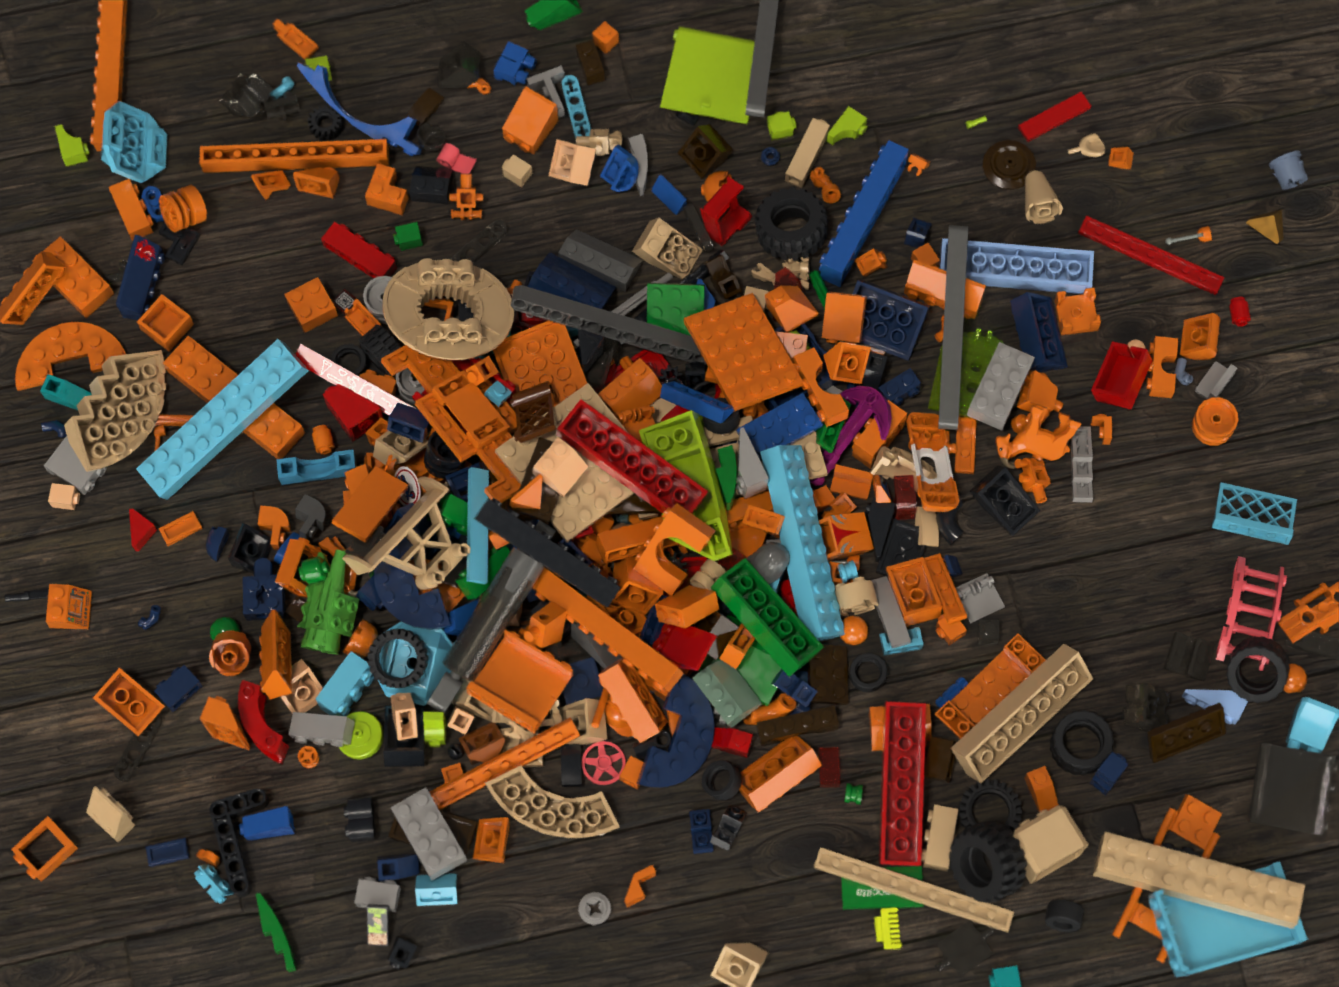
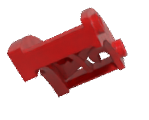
[238,680,289,765]

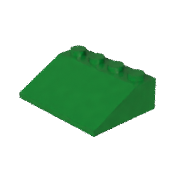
[699,615,781,706]

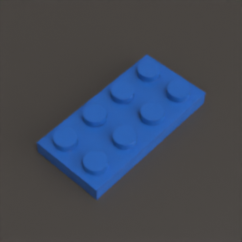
[736,393,823,461]

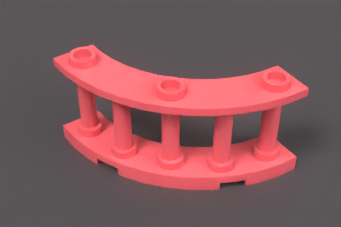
[1216,556,1287,671]

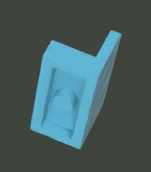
[415,874,458,906]

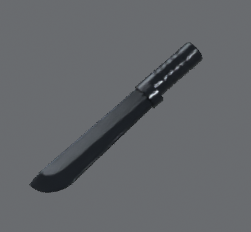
[5,588,49,602]

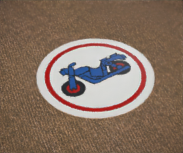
[394,466,421,506]

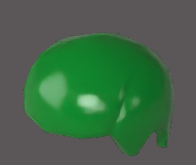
[210,616,240,641]

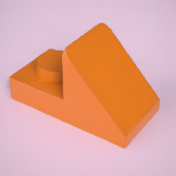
[251,170,290,200]

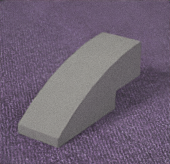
[628,134,648,196]

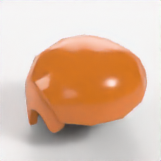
[840,615,868,646]
[1283,664,1307,694]

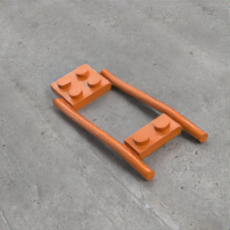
[1112,794,1222,963]

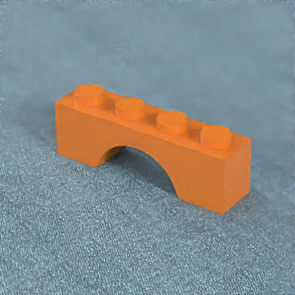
[793,348,849,427]

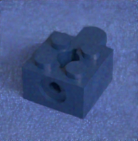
[243,558,286,621]

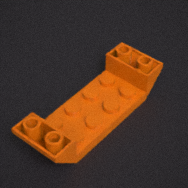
[935,634,1046,739]

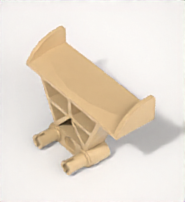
[342,477,470,590]

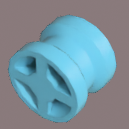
[838,560,858,583]

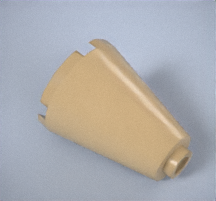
[1025,171,1063,224]

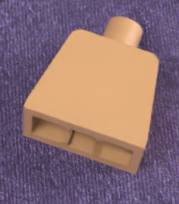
[391,693,418,740]

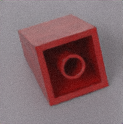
[323,384,384,442]

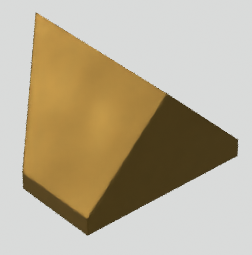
[1246,209,1283,244]

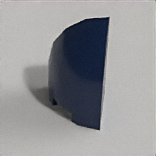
[206,526,230,562]

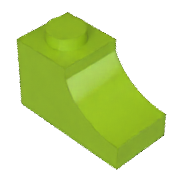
[827,107,868,145]
[55,125,89,167]
[423,712,447,748]

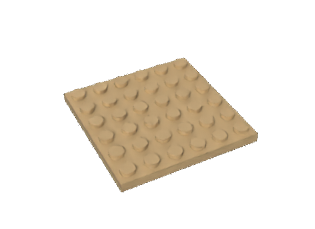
[495,383,634,543]

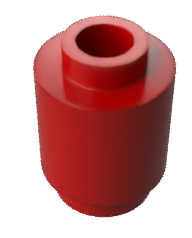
[1229,297,1251,326]

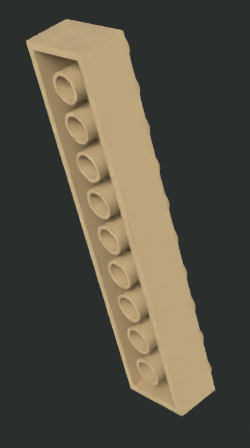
[1093,832,1305,929]

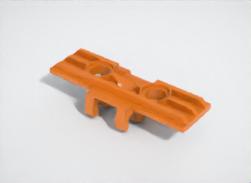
[1277,581,1339,643]

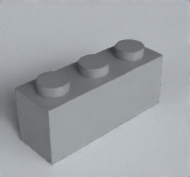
[289,712,355,747]

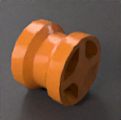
[298,746,319,769]

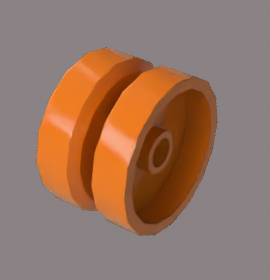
[1192,397,1238,446]

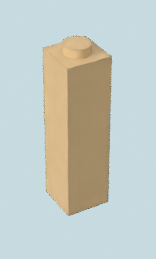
[785,118,830,188]

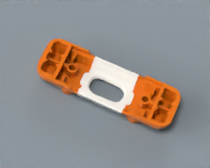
[906,412,959,512]

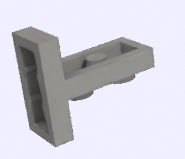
[527,66,565,118]

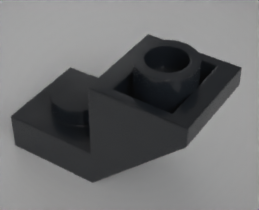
[710,804,747,851]

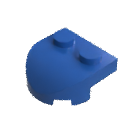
[600,145,639,192]

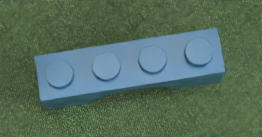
[276,450,357,485]

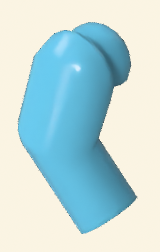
[270,76,294,100]

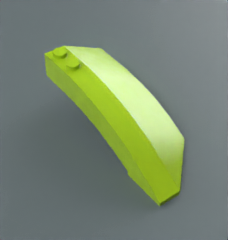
[639,410,733,561]

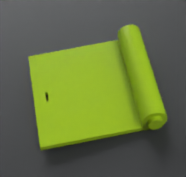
[660,26,755,124]

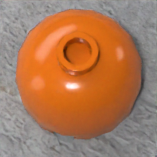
[701,171,732,208]
[343,619,378,658]

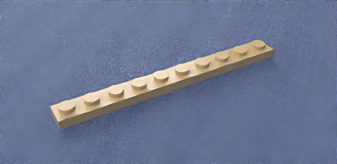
[814,847,1014,932]

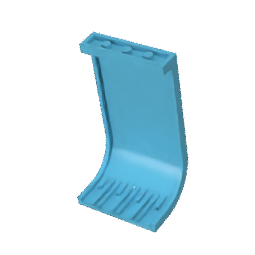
[1148,862,1307,977]

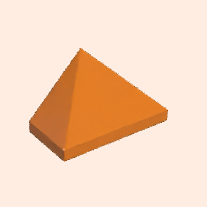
[509,474,542,509]

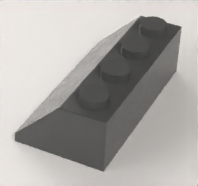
[558,229,643,292]

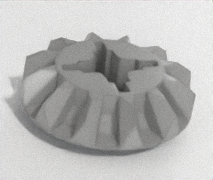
[579,892,611,925]

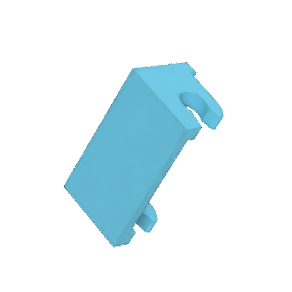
[879,627,923,656]

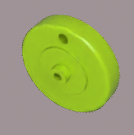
[339,711,384,760]

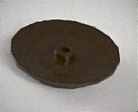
[982,140,1036,190]

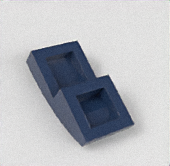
[771,669,818,708]

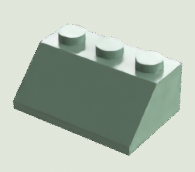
[692,660,762,728]

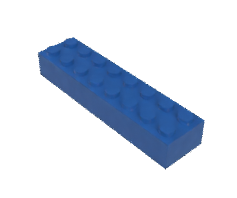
[819,140,909,287]

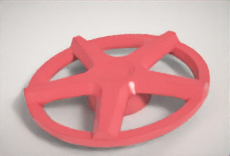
[581,741,626,785]

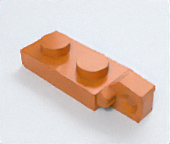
[273,19,319,60]

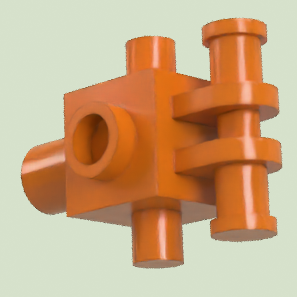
[449,173,483,220]
[1014,458,1051,504]

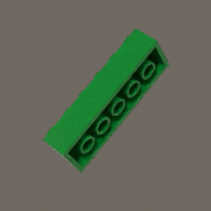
[710,558,824,677]

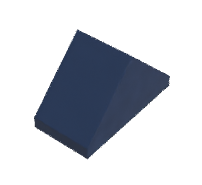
[905,218,931,248]

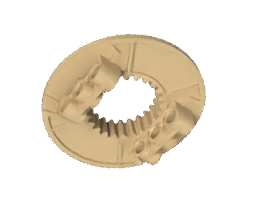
[382,258,514,360]

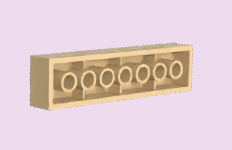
[951,644,1093,783]

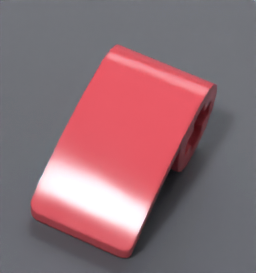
[436,143,476,174]

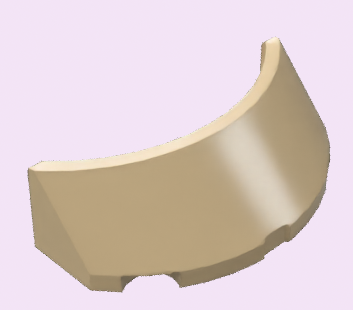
[870,446,937,492]

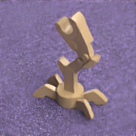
[751,253,810,290]
[502,700,562,740]

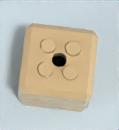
[1013,805,1088,884]

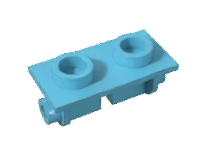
[194,864,234,904]

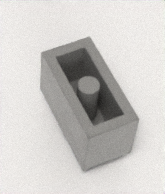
[354,877,401,913]

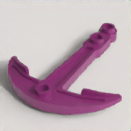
[809,386,892,486]

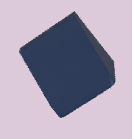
[943,555,962,578]

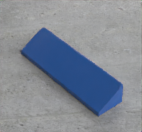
[660,381,734,423]

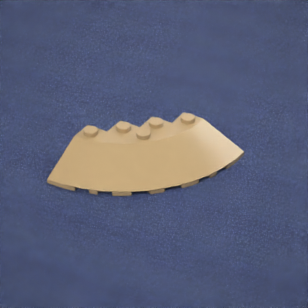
[64,350,166,472]

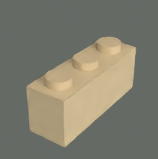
[921,805,958,872]

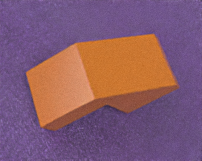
[625,865,656,907]

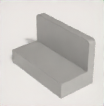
[1195,362,1237,399]

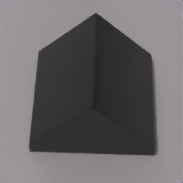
[228,523,271,574]

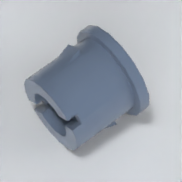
[1269,151,1308,190]

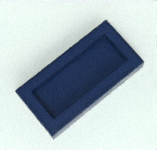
[146,838,190,867]

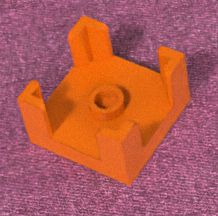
[1054,288,1101,335]

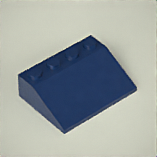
[528,252,616,309]
[853,279,931,361]

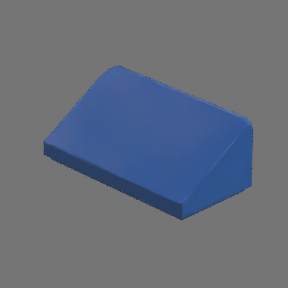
[652,175,686,215]

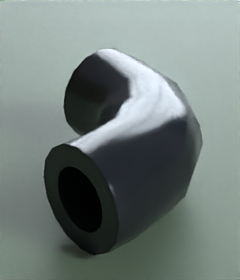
[936,498,964,545]

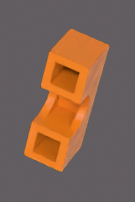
[1146,336,1178,398]

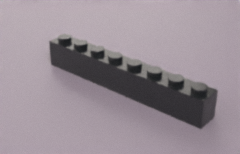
[474,498,621,607]

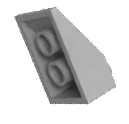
[736,427,769,499]

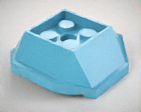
[101,101,167,183]
[378,622,459,706]

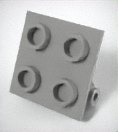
[956,573,1005,624]

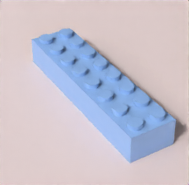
[939,239,1094,294]

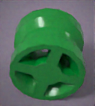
[844,783,863,805]

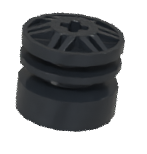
[424,431,465,479]

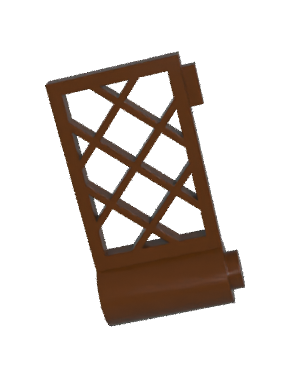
[510,381,557,443]

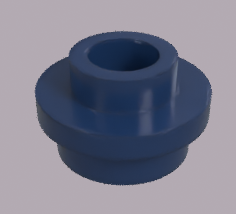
[761,147,780,166]

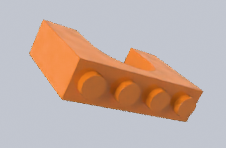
[633,503,716,596]

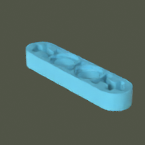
[562,75,591,138]

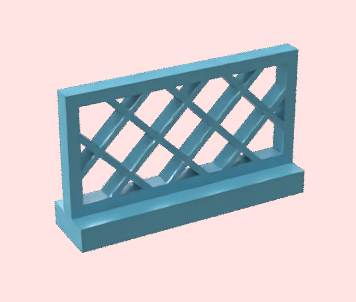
[1212,482,1297,545]

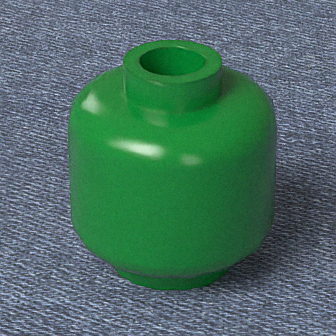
[299,556,330,584]

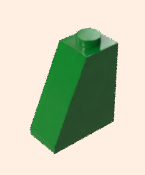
[525,0,583,30]

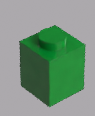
[393,222,423,251]

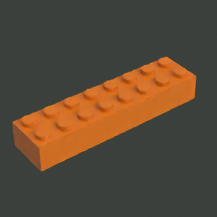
[163,336,305,459]

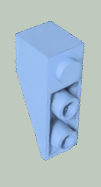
[1182,689,1248,725]

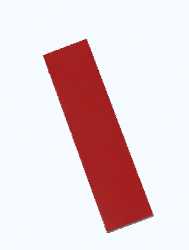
[1018,92,1091,142]

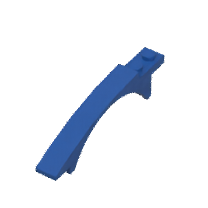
[297,62,423,156]

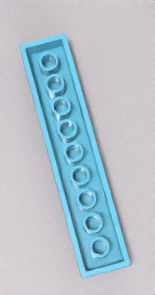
[136,339,309,500]
[760,445,845,641]

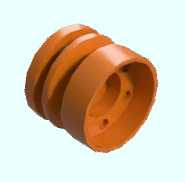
[159,185,207,232]

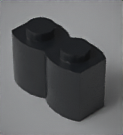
[344,797,376,842]

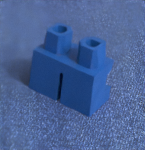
[494,41,536,85]

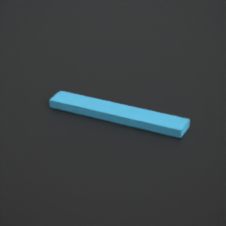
[467,467,489,584]

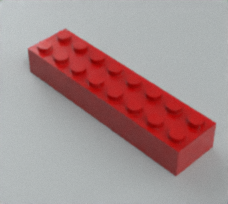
[556,399,708,514]
[879,702,926,866]

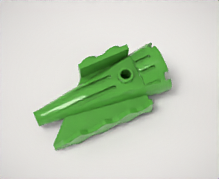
[297,550,359,655]

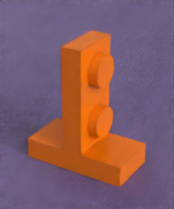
[742,505,785,539]

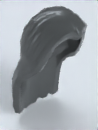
[746,542,790,584]

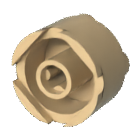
[835,577,879,616]

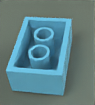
[315,651,374,716]

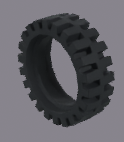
[367,629,429,688]

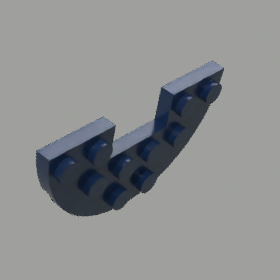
[374,524,452,630]
[636,674,714,787]

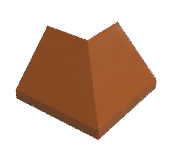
[458,722,505,765]

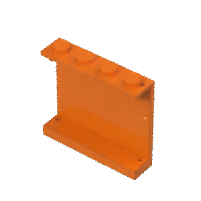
[467,630,573,734]

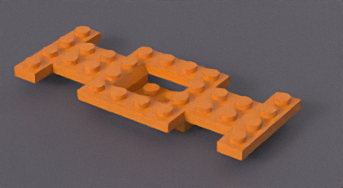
[381,345,521,503]

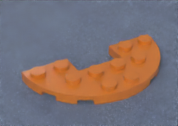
[15,322,126,391]

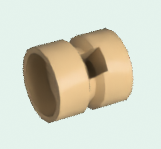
[690,559,726,591]

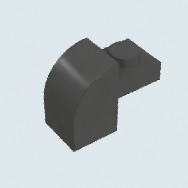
[295,494,325,540]

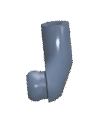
[1174,358,1193,385]

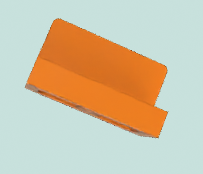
[830,464,873,500]

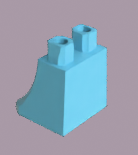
[1285,697,1339,753]

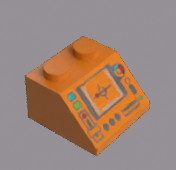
[46,584,92,629]

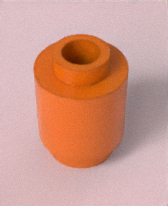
[312,425,335,455]

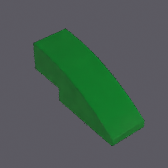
[716,445,737,511]

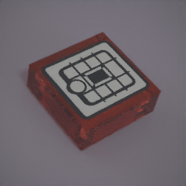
[333,289,356,315]

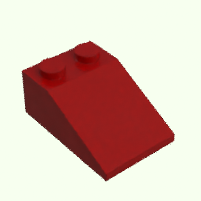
[652,623,717,671]

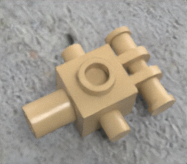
[576,129,622,156]

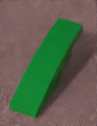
[256,893,297,972]

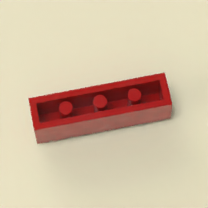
[321,222,397,279]

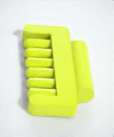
[874,908,902,950]

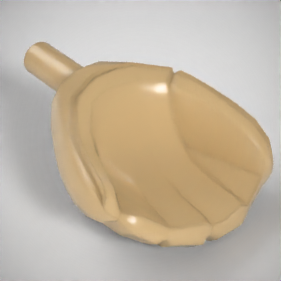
[1068,134,1105,157]

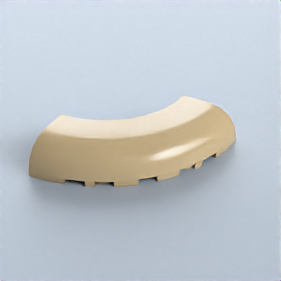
[485,766,620,838]

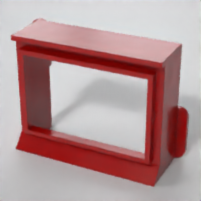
[700,176,752,246]

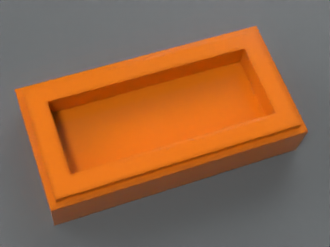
[158,511,203,546]

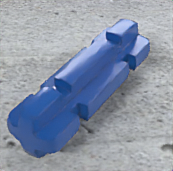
[935,677,968,708]

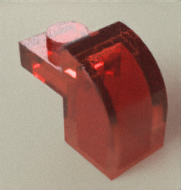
[893,475,916,520]

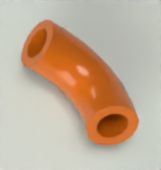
[743,693,796,725]

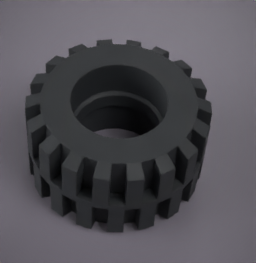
[359,324,401,376]

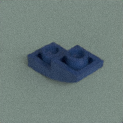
[689,809,713,854]

